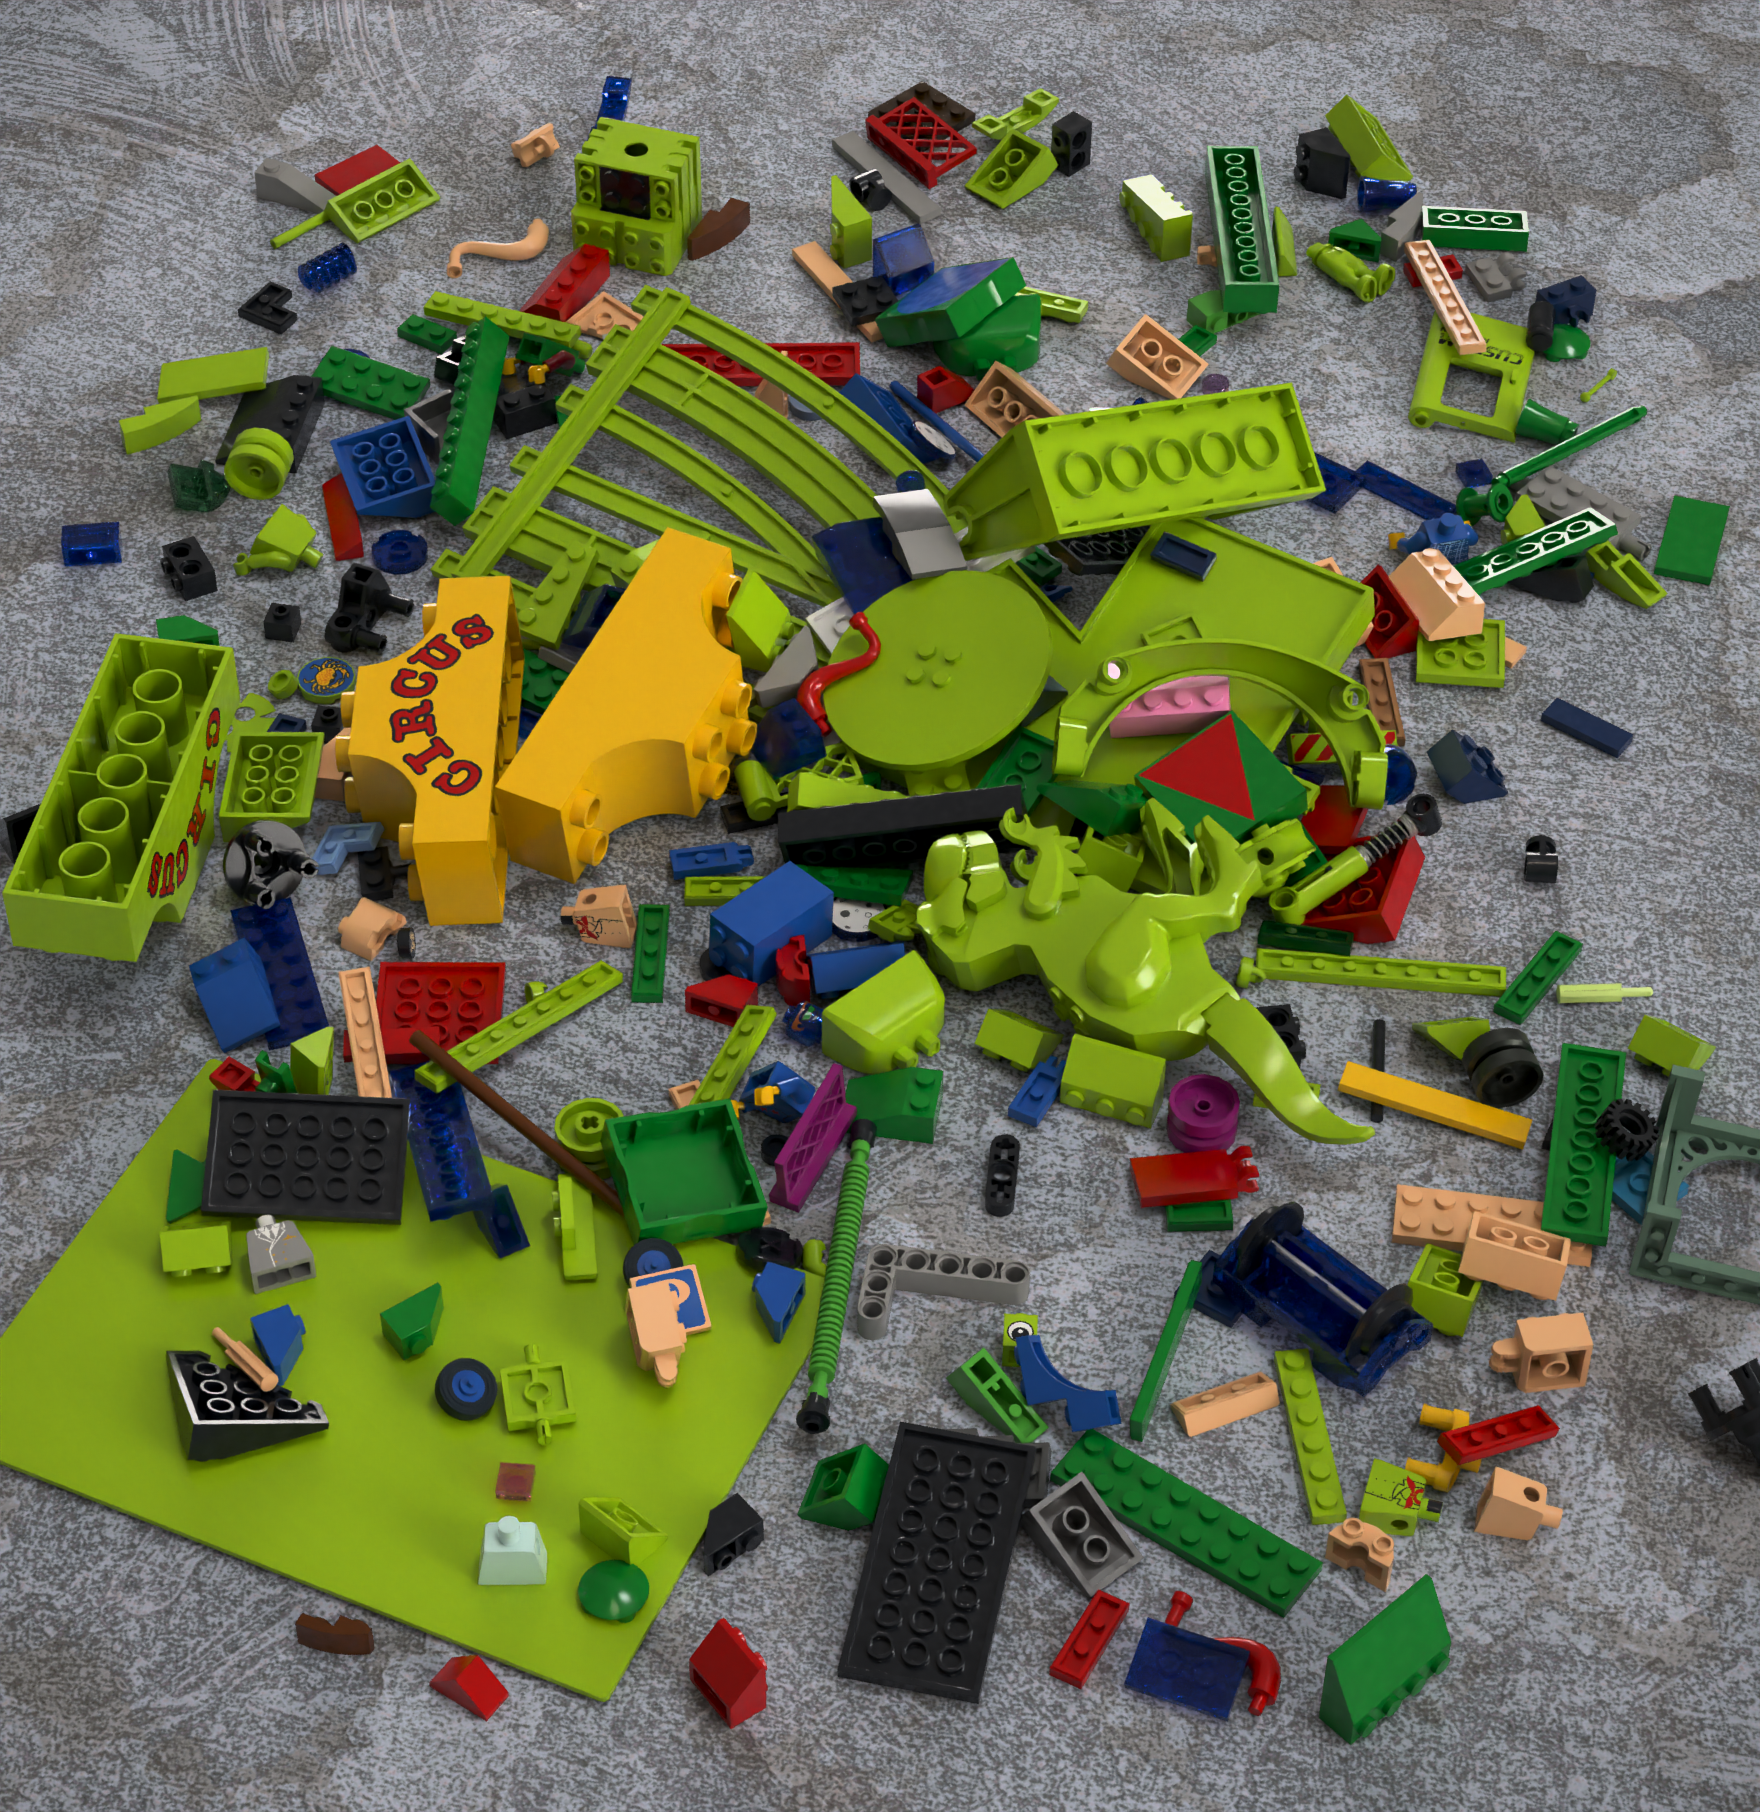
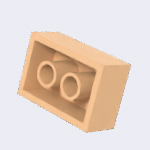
[1458,1211,1571,1301]

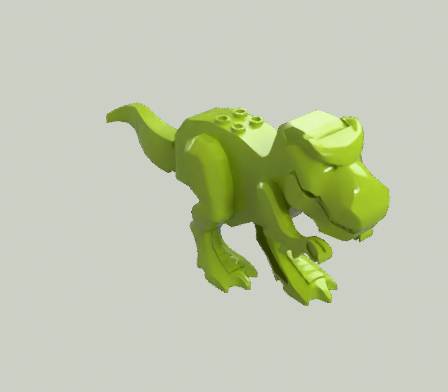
[916,797,1375,1145]

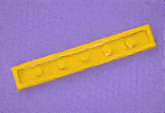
[1337,1061,1532,1150]

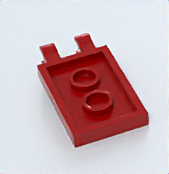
[1130,1146,1259,1208]

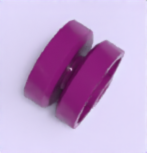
[1166,1074,1240,1153]

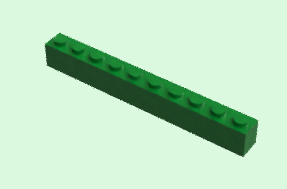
[430,316,509,526]

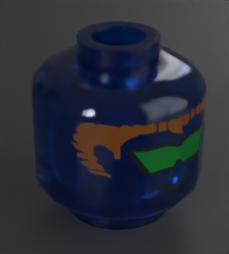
[782,1000,823,1047]

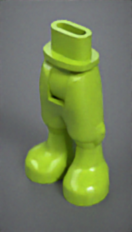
[1306,242,1396,303]

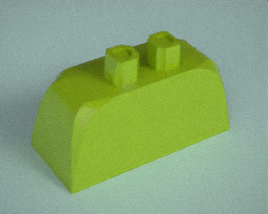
[822,950,945,1075]

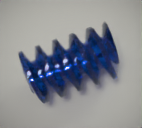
[298,242,357,293]

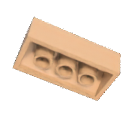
[964,361,1066,437]
[1389,548,1485,641]

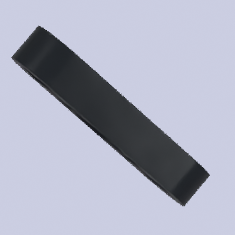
[985,1134,1020,1217]

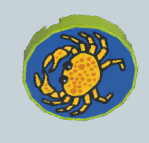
[297,657,356,704]

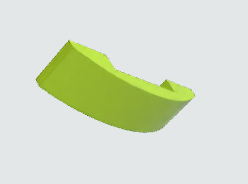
[972,88,1059,140]

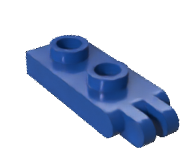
[669,842,754,880]
[1008,1055,1066,1127]

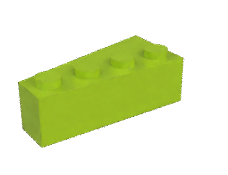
[1119,175,1193,262]

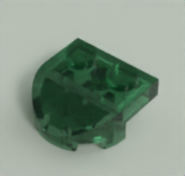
[167,460,231,512]

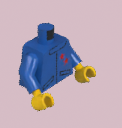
[731,1061,816,1123]

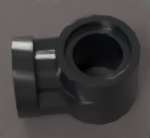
[849,169,892,211]
[1524,835,1558,883]

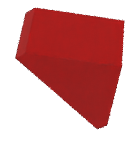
[429,1655,509,1722]

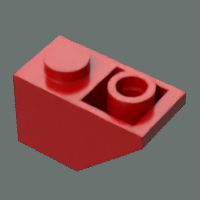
[917,366,975,414]

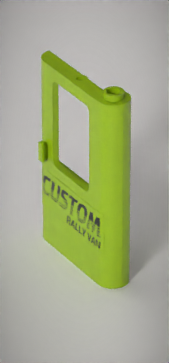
[1408,310,1535,443]

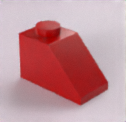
[685,974,758,1027]

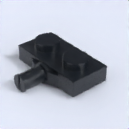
[358,846,411,901]

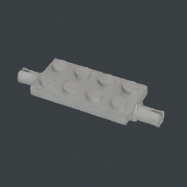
[1510,466,1652,561]

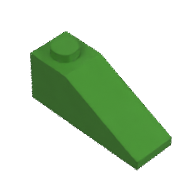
[946,1348,1049,1443]

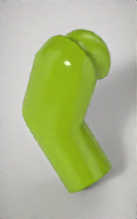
[802,1239,827,1278]

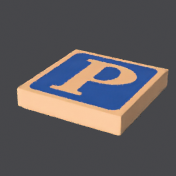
[629,1264,712,1335]

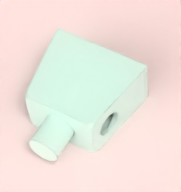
[478,1516,547,1585]

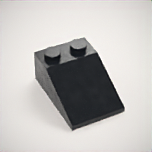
[493,373,557,439]

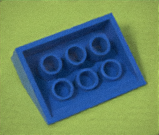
[330,416,435,518]

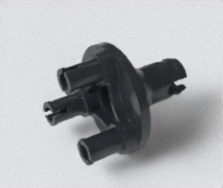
[223,820,319,909]
[1688,1358,1760,1467]

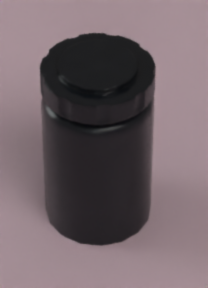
[1526,301,1556,351]

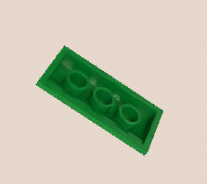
[1421,206,1529,252]

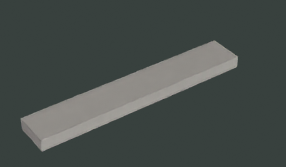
[832,131,941,224]

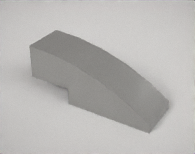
[1380,192,1423,262]

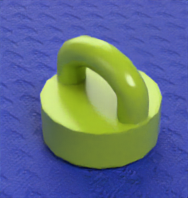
[1235,956,1266,989]

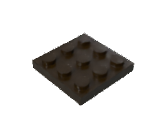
[868,81,976,152]

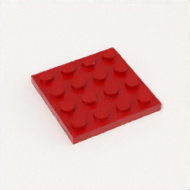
[376,962,506,1064]

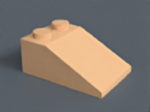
[1106,314,1209,400]

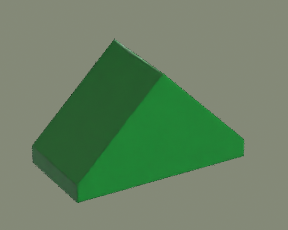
[1328,218,1382,263]

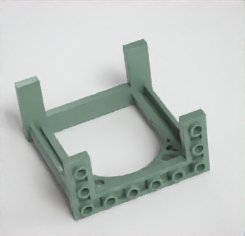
[1629,1065,1760,1305]

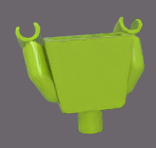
[233,504,324,576]

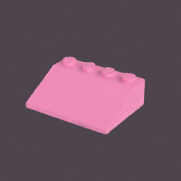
[1108,664,1231,738]

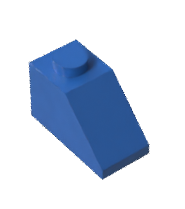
[752,1262,806,1343]
[250,1304,306,1386]

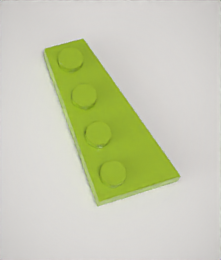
[517,540,600,651]

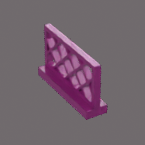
[769,1063,857,1213]

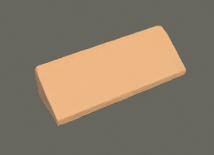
[1170,1372,1280,1437]

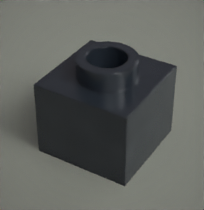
[263,603,301,643]
[311,705,344,744]

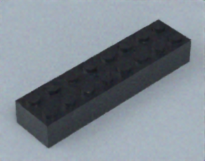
[778,784,1031,868]

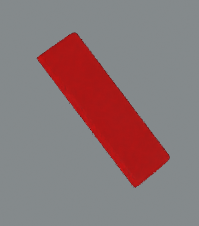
[322,473,364,561]

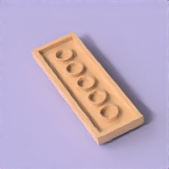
[1391,1184,1592,1267]

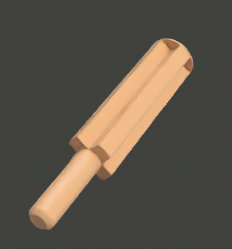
[212,1327,278,1392]

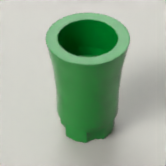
[1515,399,1579,446]

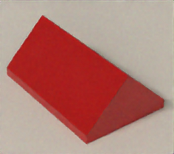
[1360,564,1420,659]

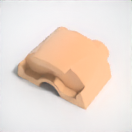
[338,897,407,961]
[1325,1518,1394,1592]

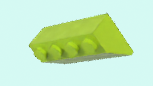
[1325,94,1413,187]

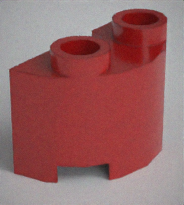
[776,934,810,1006]

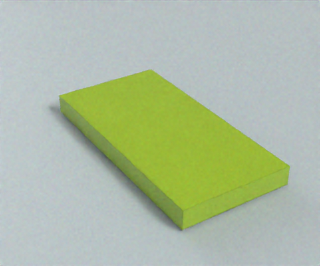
[157,347,269,404]

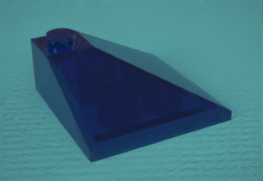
[811,517,919,615]

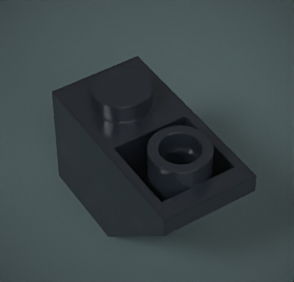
[703,1493,764,1576]

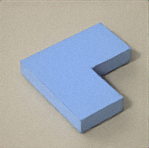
[312,822,385,875]

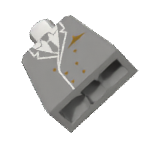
[246,1215,316,1294]

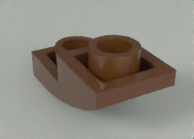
[295,1613,375,1655]

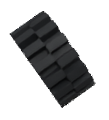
[1595,1099,1659,1161]

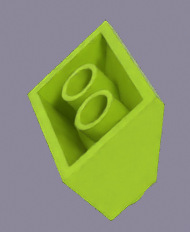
[1060,1033,1166,1129]

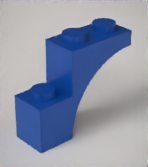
[1014,1335,1122,1432]

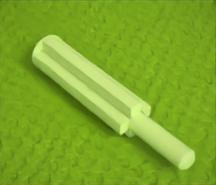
[1556,983,1653,1004]

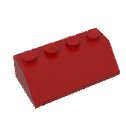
[519,243,610,322]

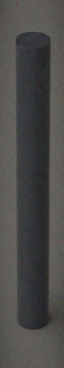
[1370,1019,1386,1123]

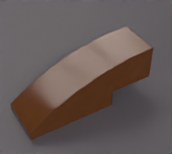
[687,198,750,261]

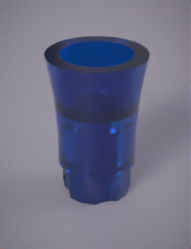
[1357,176,1417,212]

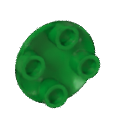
[1543,324,1590,362]
[578,1560,649,1623]

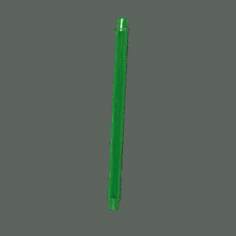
[1491,405,1647,488]

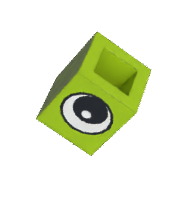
[1002,1313,1038,1367]

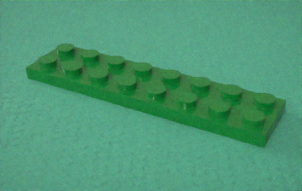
[1540,1043,1626,1247]
[1050,1429,1323,1618]

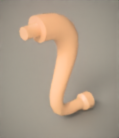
[447,218,549,278]

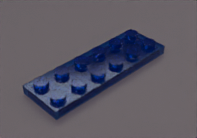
[230,897,329,1051]

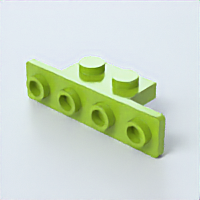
[552,1173,597,1280]

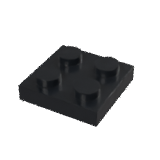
[832,275,898,327]

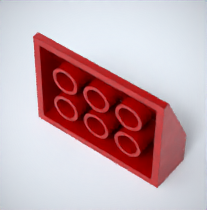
[1301,835,1425,944]

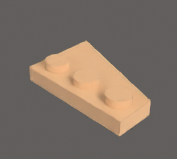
[566,291,644,339]

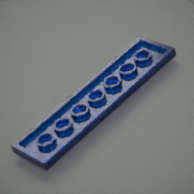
[390,1061,496,1222]

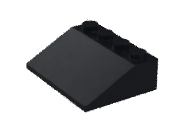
[215,375,325,473]

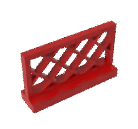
[865,97,977,190]

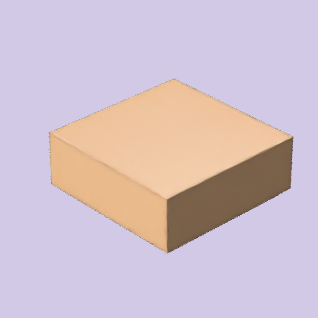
[1505,637,1527,668]

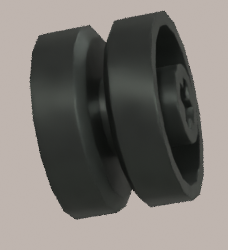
[1462,1027,1544,1108]

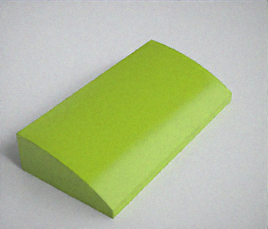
[324,158,440,243]

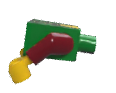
[502,333,585,384]

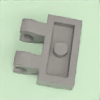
[1465,252,1526,303]

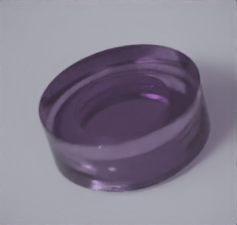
[1202,374,1229,395]

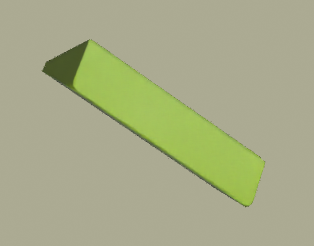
[1272,207,1297,276]

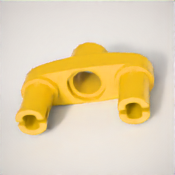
[1405,1403,1482,1493]

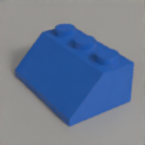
[805,941,905,999]

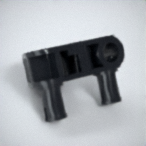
[324,562,414,653]

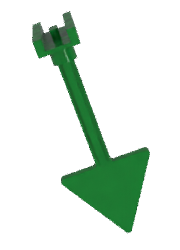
[166,1050,298,1224]

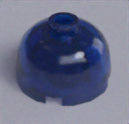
[1384,744,1417,805]

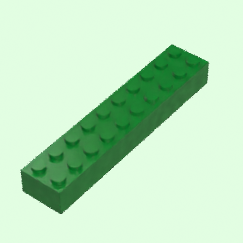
[1205,145,1279,314]

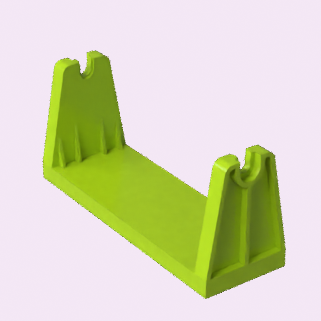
[943,382,1326,561]

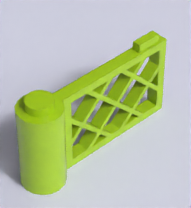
[734,742,864,821]

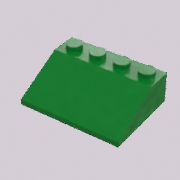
[1319,1574,1451,1745]

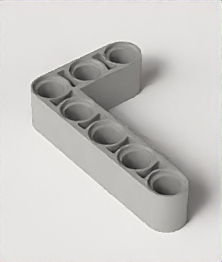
[857,1244,1030,1340]

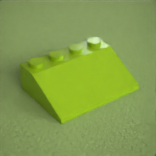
[219,732,325,842]

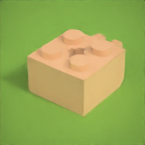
[625,1281,687,1388]
[1489,1313,1594,1393]

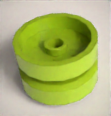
[224,428,294,500]
[554,1098,624,1179]

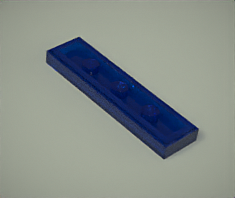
[1351,460,1457,520]

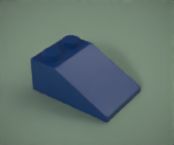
[189,938,280,1053]

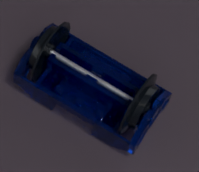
[1213,1202,1433,1397]

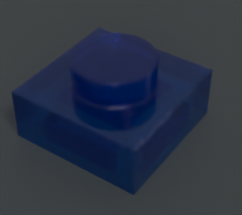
[1455,458,1493,488]

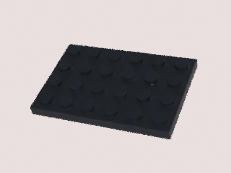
[201,1090,411,1225]

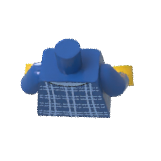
[1388,513,1478,565]

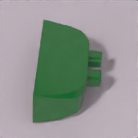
[933,294,1041,381]

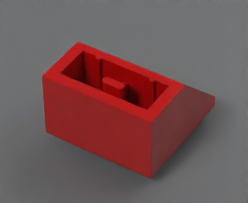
[689,1617,768,1729]

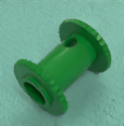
[1456,483,1513,526]

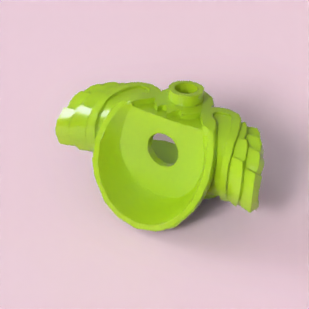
[1239,818,1316,898]

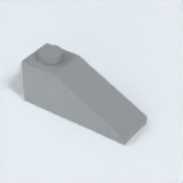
[254,158,336,214]

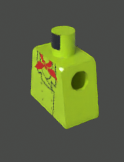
[1359,1458,1443,1536]

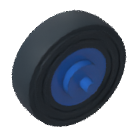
[623,1238,684,1288]
[435,1358,497,1421]

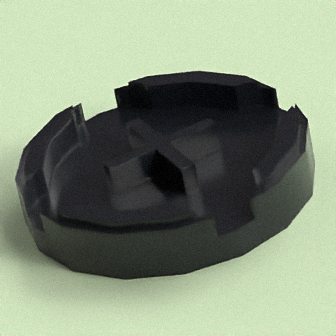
[736,1227,803,1271]

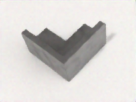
[404,389,454,464]

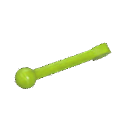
[1580,368,1617,403]

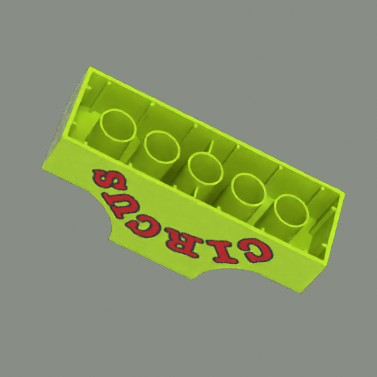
[2,633,241,962]

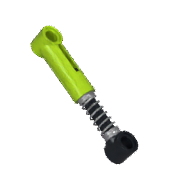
[1269,793,1442,925]

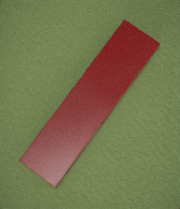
[1437,1405,1560,1466]

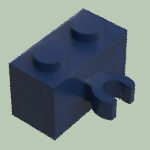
[1535,275,1597,327]

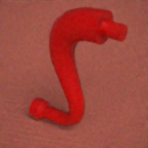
[796,612,881,737]
[1163,1591,1281,1716]

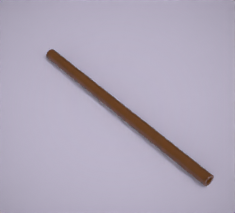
[409,1030,626,1220]

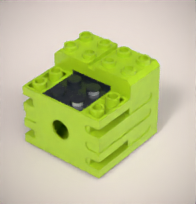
[571,117,702,276]

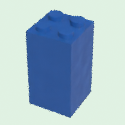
[709,861,834,987]

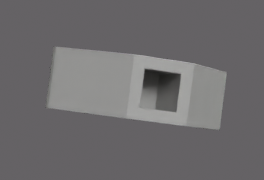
[754,625,819,708]

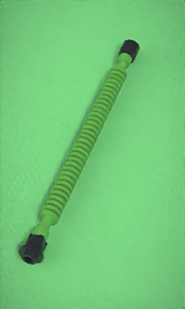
[796,1119,877,1434]

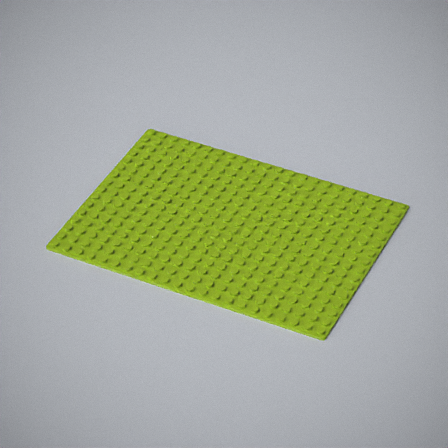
[0,1059,824,1702]

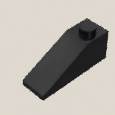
[1507,556,1594,603]

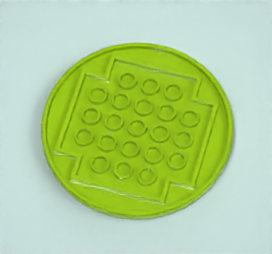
[823,570,1053,771]

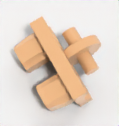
[511,123,560,167]

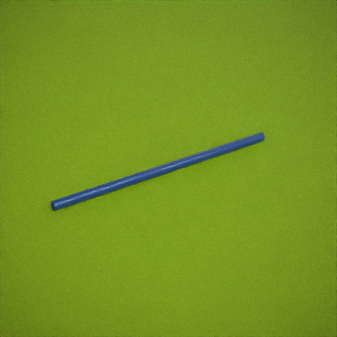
[889,380,985,462]

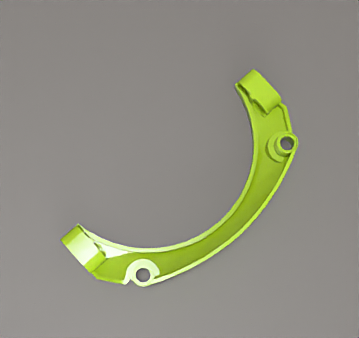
[1052,638,1388,810]

